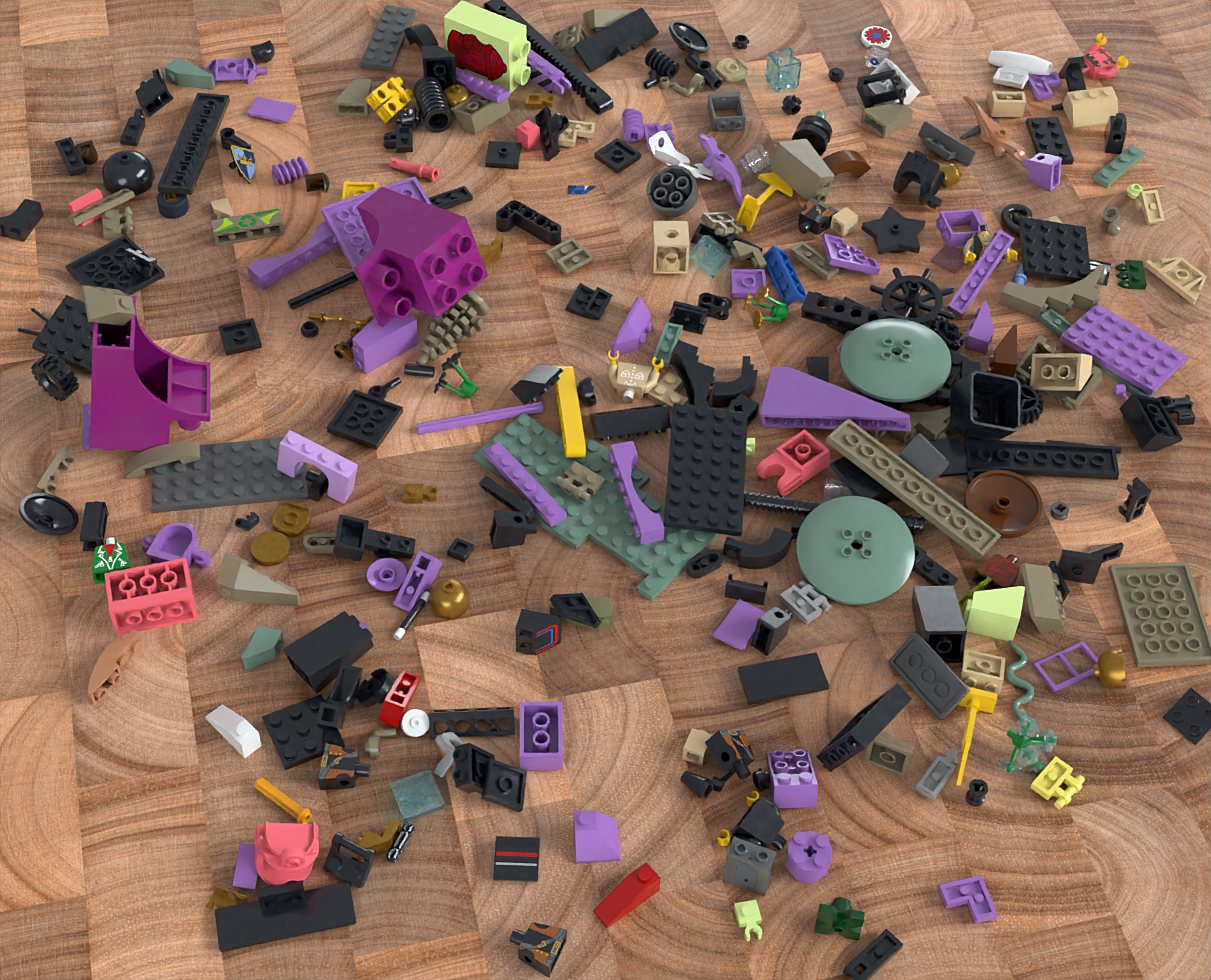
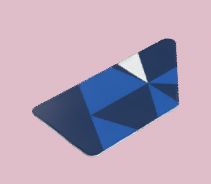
[568,185,596,195]

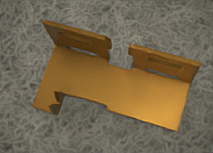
[206,884,248,909]

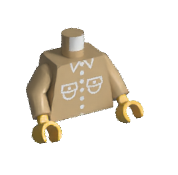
[608,351,664,403]

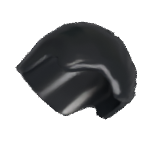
[250,40,275,63]

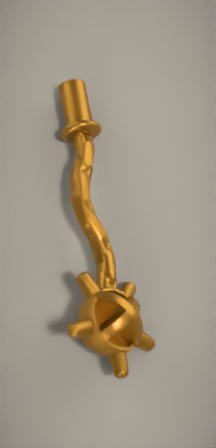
[309,312,375,326]

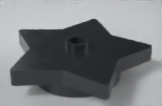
[861,207,925,254]

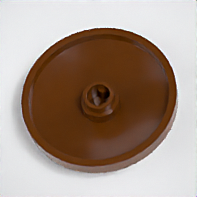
[964,470,1043,538]

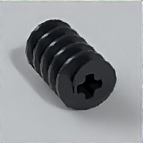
[645,48,680,79]

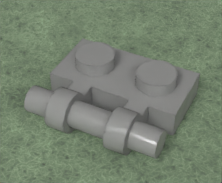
[779,580,831,625]

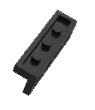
[429,706,515,738]

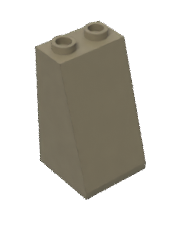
[769,139,835,202]

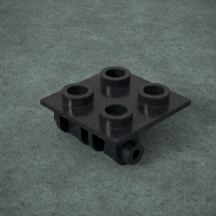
[1163,687,1211,745]

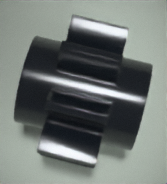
[781,95,802,115]

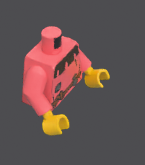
[1081,33,1128,80]

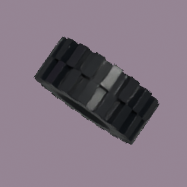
[31,353,79,401]

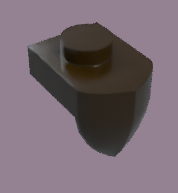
[76,140,98,165]
[305,172,330,193]

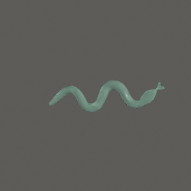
[1005,640,1036,730]

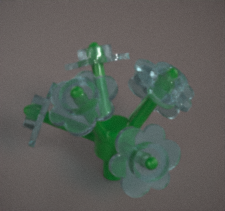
[998,715,1057,773]

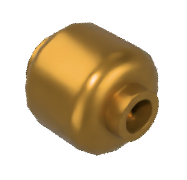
[940,163,962,188]

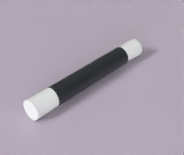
[393,591,430,640]

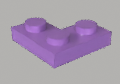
[1027,71,1062,100]
[938,875,998,924]

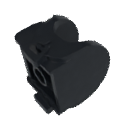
[893,150,945,209]

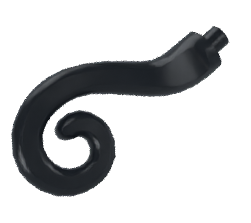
[1001,204,1032,237]

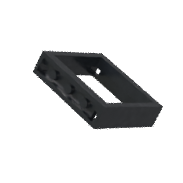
[816,683,912,772]

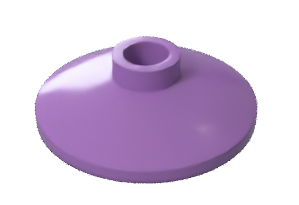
[367,558,407,591]

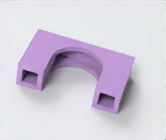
[277,430,358,504]

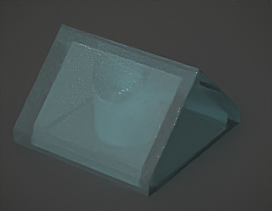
[689,235,735,278]

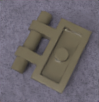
[101,207,135,240]
[701,211,743,236]
[555,461,606,501]

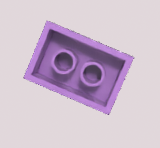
[520,702,563,770]

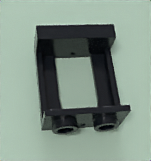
[856,69,906,109]

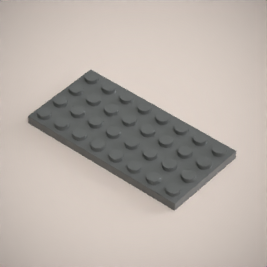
[151,435,309,513]

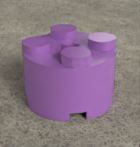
[785,831,832,884]

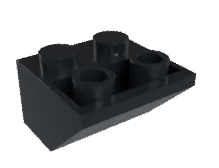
[510,364,563,405]

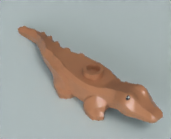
[963,96,1027,164]

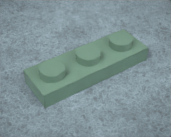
[652,322,683,368]

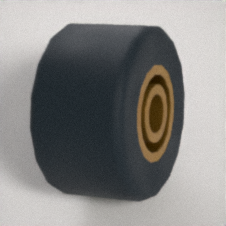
[156,192,189,219]

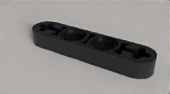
[479,476,536,521]

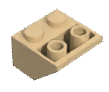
[987,91,1026,117]

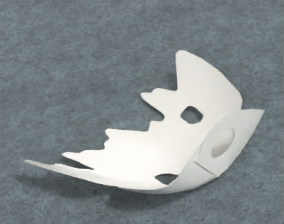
[649,131,714,180]

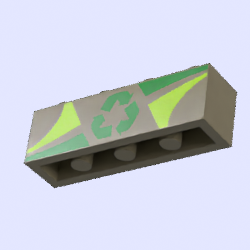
[211,208,284,247]

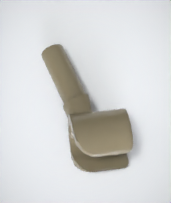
[660,76,683,89]

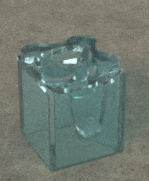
[765,48,802,93]

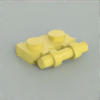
[1030,756,1085,809]

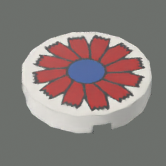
[861,26,892,50]

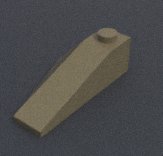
[583,8,651,33]

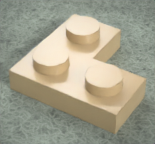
[558,120,596,147]
[648,372,688,411]

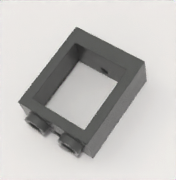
[707,92,746,131]

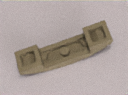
[125,442,201,479]

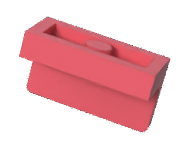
[68,188,111,226]

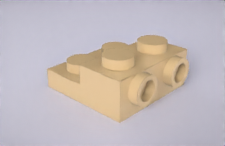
[960,649,1006,694]

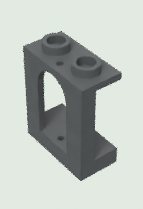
[723,837,777,896]

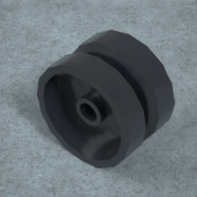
[792,115,833,156]

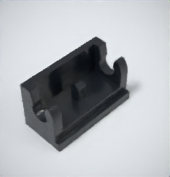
[669,301,708,335]
[1118,477,1151,523]
[725,573,768,605]

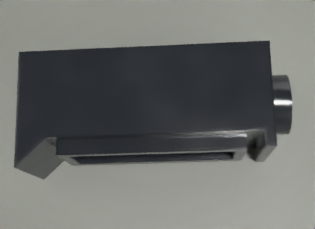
[80,501,109,551]

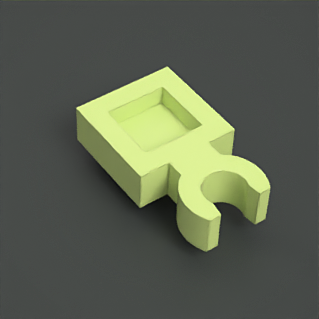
[734,900,762,941]

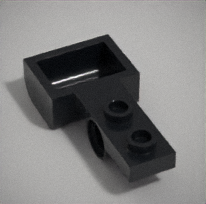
[333,514,416,561]

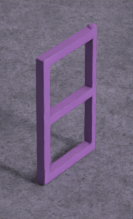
[1032,641,1098,692]

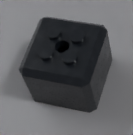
[950,370,1021,440]

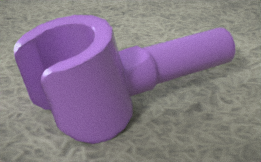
[1113,384,1128,401]

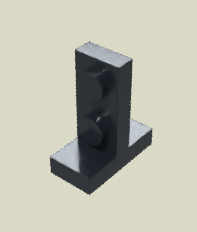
[1058,56,1087,92]

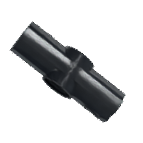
[685,52,723,90]

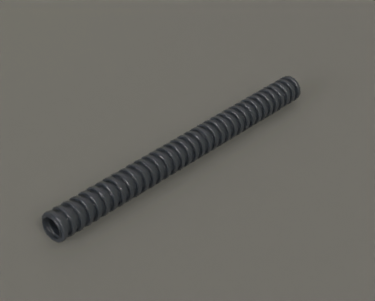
[744,491,925,534]

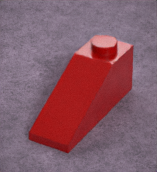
[378,669,422,728]
[593,862,661,928]

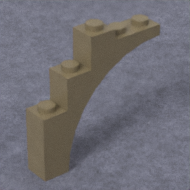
[999,264,1106,319]
[857,393,950,444]

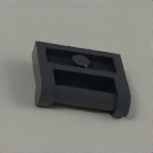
[322,832,377,888]

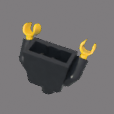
[717,791,787,851]

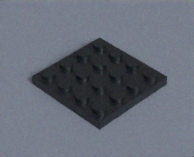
[1019,217,1091,282]
[66,235,165,296]
[32,295,94,375]

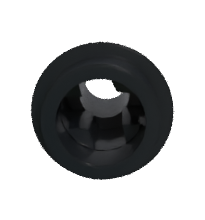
[681,771,714,798]

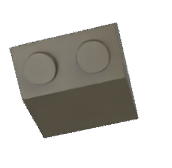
[865,732,916,776]

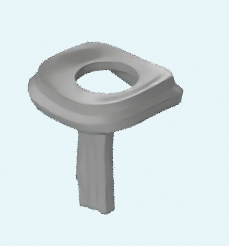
[434,732,465,778]

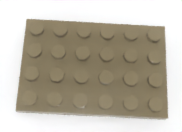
[1108,562,1211,667]

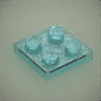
[389,769,445,823]

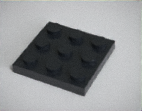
[327,390,403,450]
[262,694,345,770]

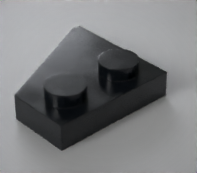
[549,593,601,628]

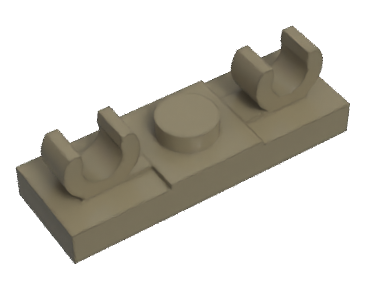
[31,444,75,495]

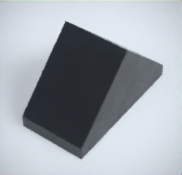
[806,356,829,382]

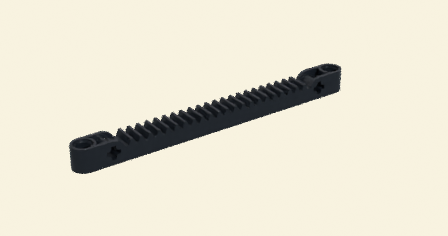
[484,0,614,115]

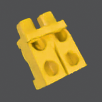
[365,77,413,123]

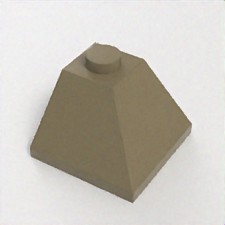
[81,285,136,326]

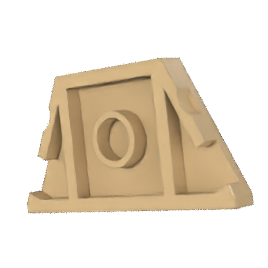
[1144,257,1207,305]

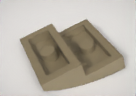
[545,237,594,275]

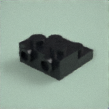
[453,743,495,794]

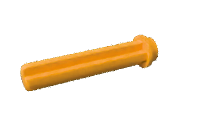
[254,778,312,824]

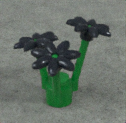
[434,352,479,398]

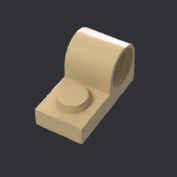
[1135,190,1165,225]

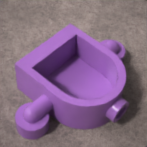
[141,522,212,569]

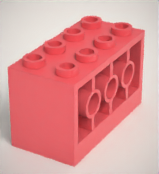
[104,558,199,636]

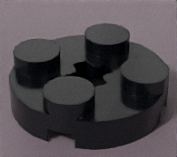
[356,668,395,708]

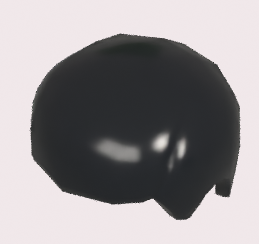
[576,376,597,407]

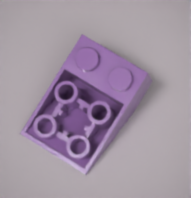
[766,750,818,808]

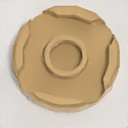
[716,58,748,82]

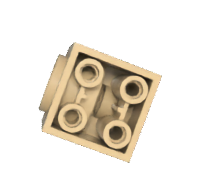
[652,221,690,274]

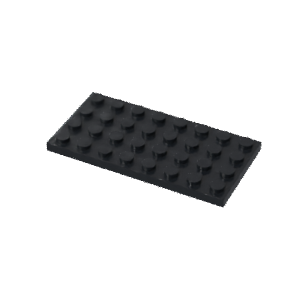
[663,403,748,537]

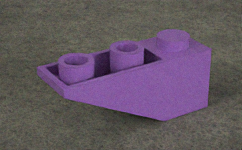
[964,301,994,355]

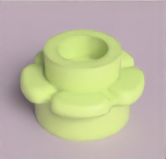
[1127,184,1143,199]

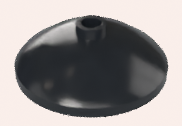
[669,20,710,54]
[19,493,79,536]

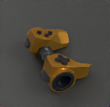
[334,326,364,362]

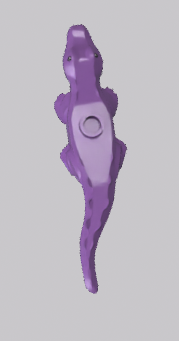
[698,134,743,206]

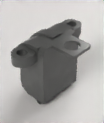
[898,433,949,483]

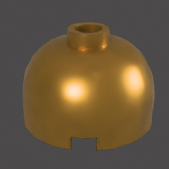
[443,85,472,116]
[430,578,469,619]
[1094,647,1127,689]

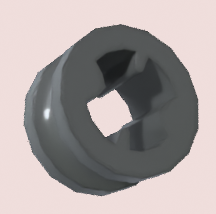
[1051,502,1069,520]

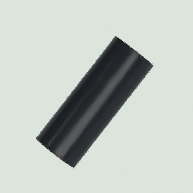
[404,364,435,378]

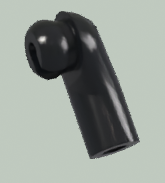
[643,70,659,89]
[235,512,259,531]

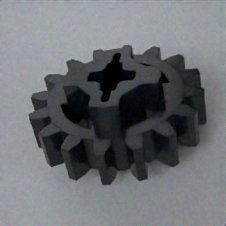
[929,317,964,352]

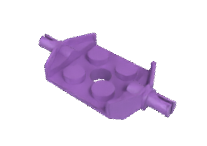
[204,58,267,86]

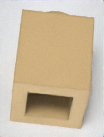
[830,207,858,237]
[682,728,712,766]

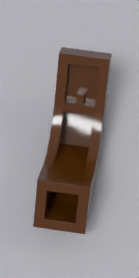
[822,150,871,179]

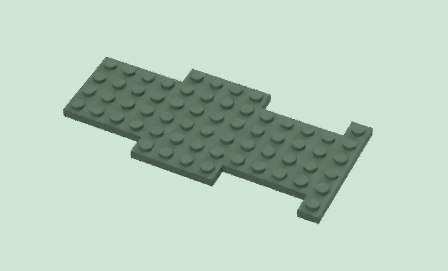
[473,412,721,601]

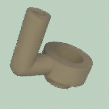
[673,73,705,97]
[365,728,397,758]

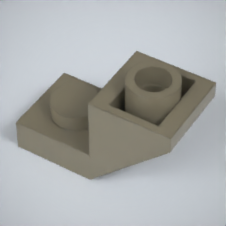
[731,240,766,269]

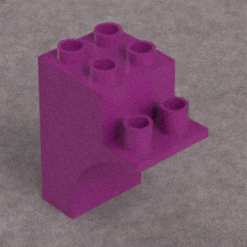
[354,187,488,327]
[90,296,210,451]

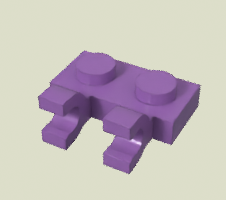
[643,123,675,151]

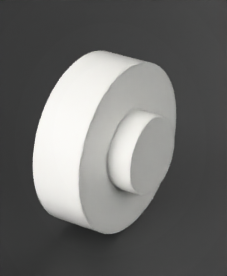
[401,709,429,737]

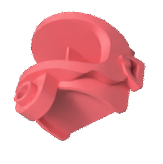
[254,821,319,886]

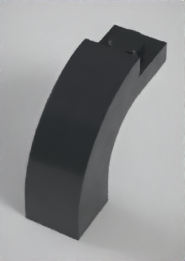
[404,23,439,53]
[712,356,758,408]
[723,527,793,569]

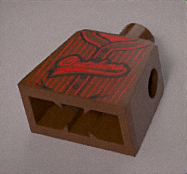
[973,554,1020,590]

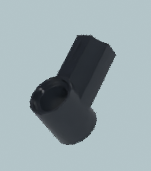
[220,128,251,150]

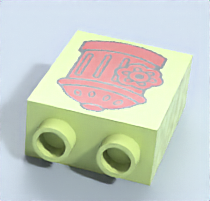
[444,0,531,94]

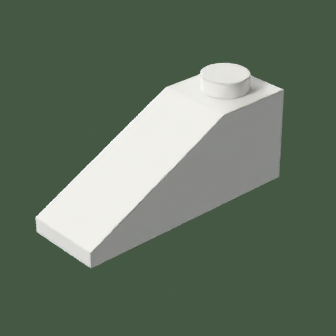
[206,705,262,758]

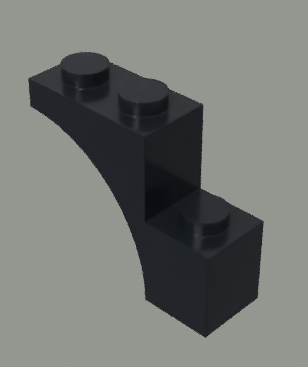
[316,664,363,729]

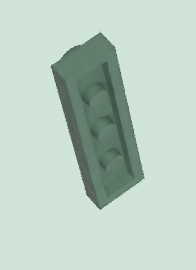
[1093,145,1145,188]

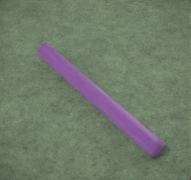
[416,401,544,435]

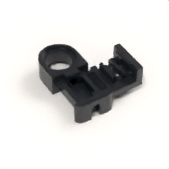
[1157,394,1196,426]

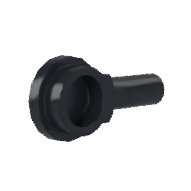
[368,377,401,400]

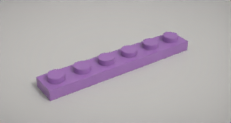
[456,68,510,103]
[947,230,1015,318]
[484,442,567,527]

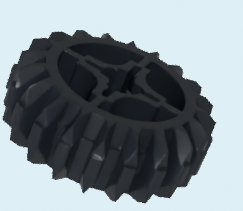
[1020,383,1044,426]

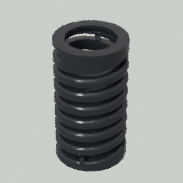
[413,77,453,133]

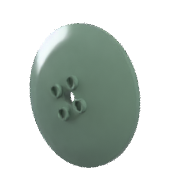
[840,318,951,402]
[796,496,915,605]

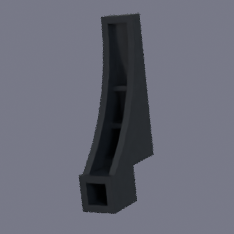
[669,340,716,407]

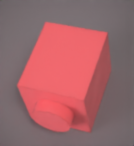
[516,120,540,150]

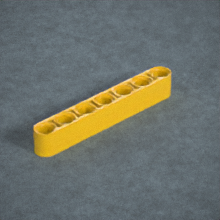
[554,366,586,458]

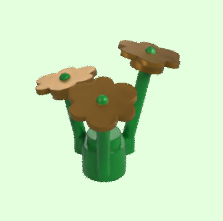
[743,285,788,330]

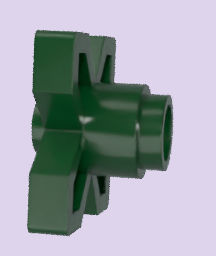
[814,897,865,940]

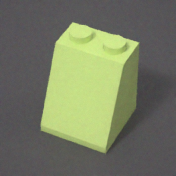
[963,586,1025,642]

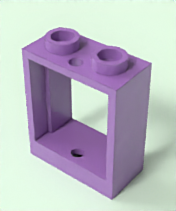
[936,209,990,247]

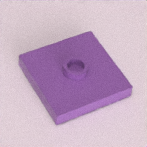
[730,269,766,298]

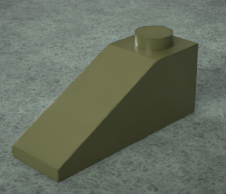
[549,596,613,630]

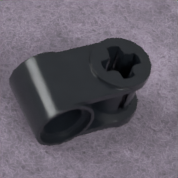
[697,292,732,320]

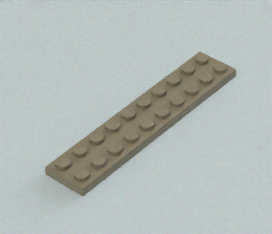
[826,418,1001,560]

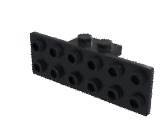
[573,8,659,72]
[215,880,356,952]

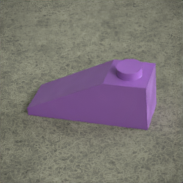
[393,550,443,612]

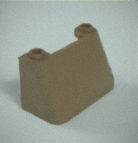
[1015,334,1103,410]

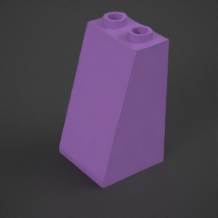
[352,314,418,374]

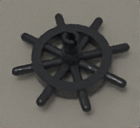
[869,267,955,328]

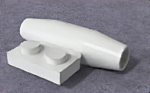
[988,51,1052,89]

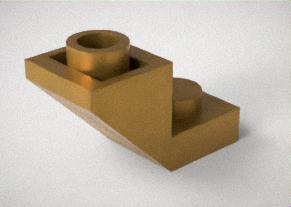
[478,234,503,266]
[356,819,401,861]

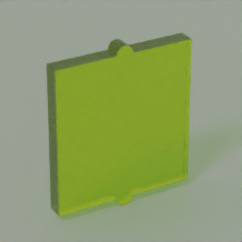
[959,577,992,609]

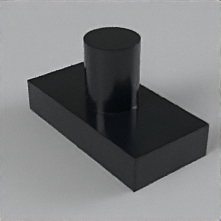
[306,470,329,502]

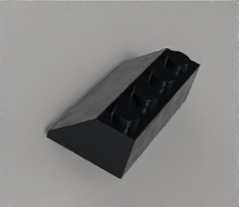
[590,404,671,441]

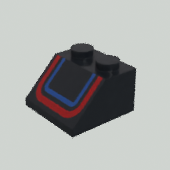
[515,609,562,656]

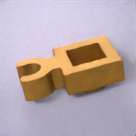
[526,93,553,109]
[403,484,437,503]

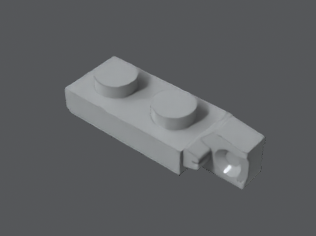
[915,748,959,801]

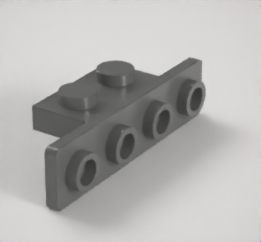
[918,121,976,166]

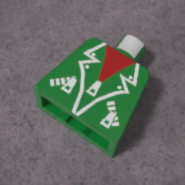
[91,538,131,584]

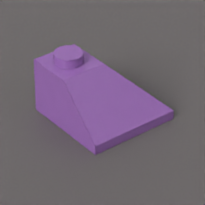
[573,810,620,864]

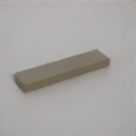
[67,188,135,226]

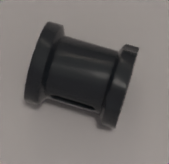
[966,779,988,807]

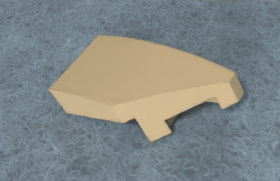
[211,198,234,219]

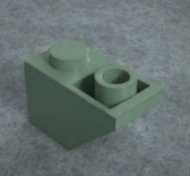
[241,625,284,670]

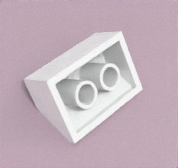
[868,58,920,105]

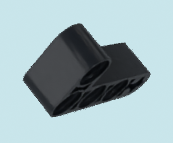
[496,200,561,246]

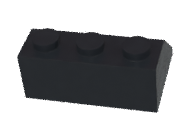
[421,45,456,92]
[1119,394,1183,452]
[829,456,895,505]

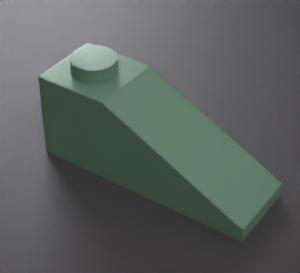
[164,57,215,90]

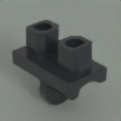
[124,248,157,277]

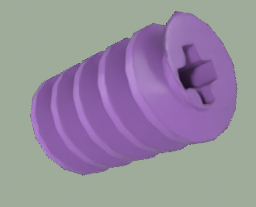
[622,108,644,143]
[272,156,309,186]

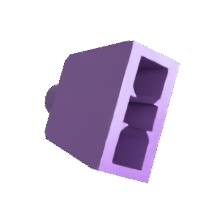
[1023,153,1062,192]

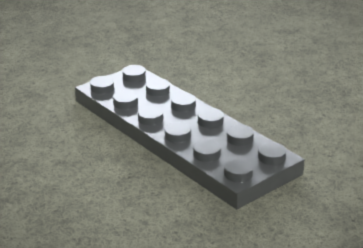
[361,5,416,71]

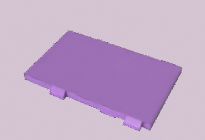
[247,97,296,123]
[713,599,766,651]

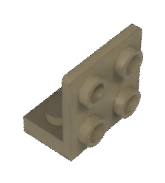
[552,23,589,53]

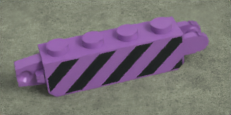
[527,49,572,94]

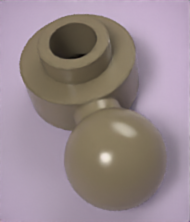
[1103,206,1121,236]

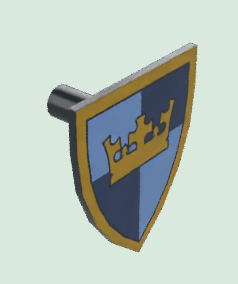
[229,145,257,184]

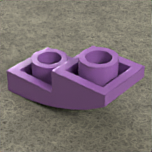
[232,842,258,890]

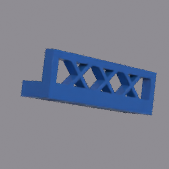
[763,246,807,306]

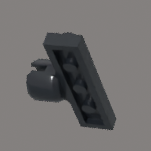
[535,106,569,161]

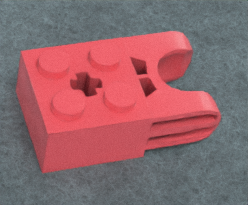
[756,429,830,496]

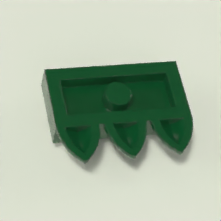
[1115,260,1147,290]

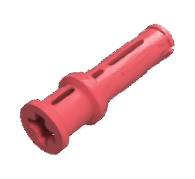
[389,157,439,182]

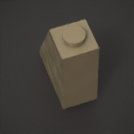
[334,78,372,116]
[861,102,913,138]

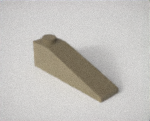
[216,553,301,607]

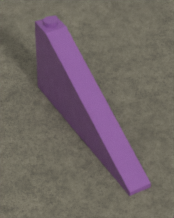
[760,367,911,431]

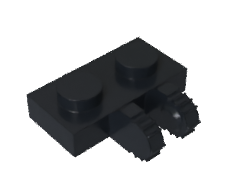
[383,126,413,153]

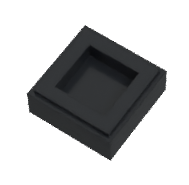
[447,538,474,563]

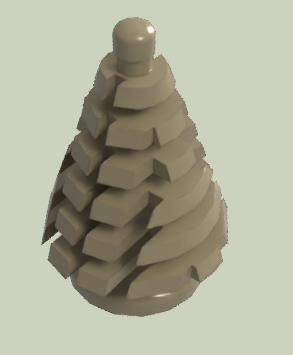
[416,290,490,366]

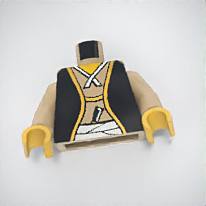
[962,225,1018,266]

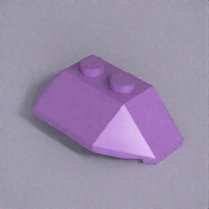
[611,297,652,357]

